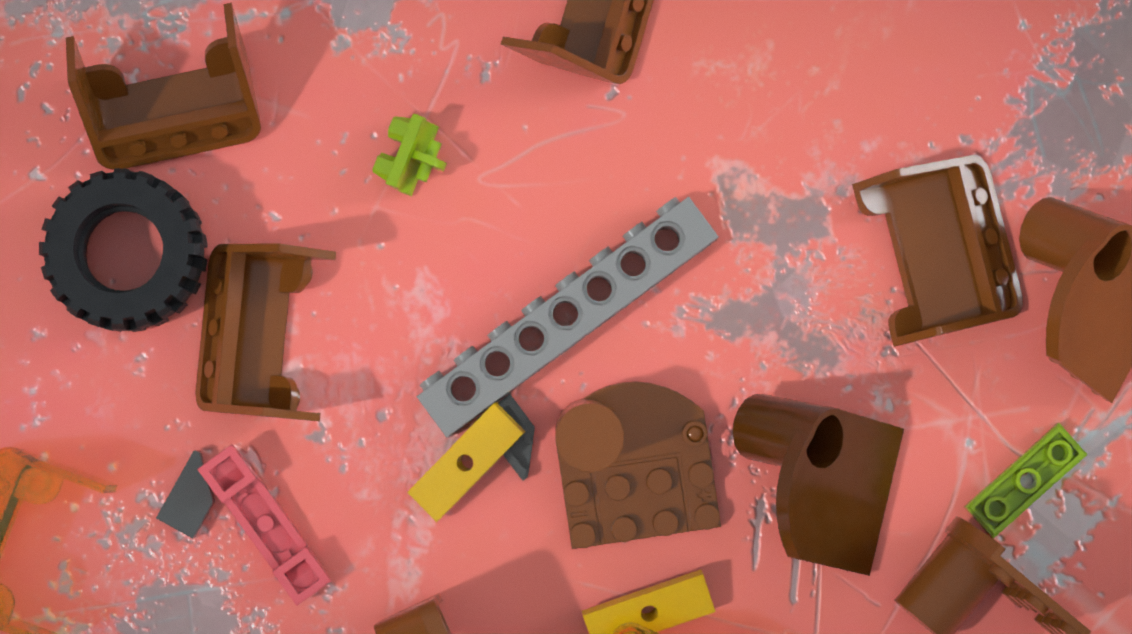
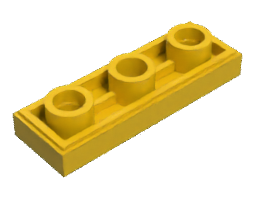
[407,402,526,522]
[582,569,716,634]

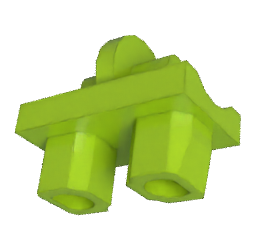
[372,113,447,197]

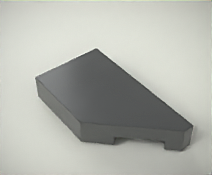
[477,394,535,481]
[156,450,215,539]

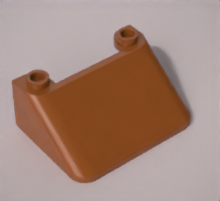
[852,155,1023,347]

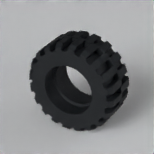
[39,168,208,332]

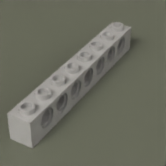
[416,196,719,438]

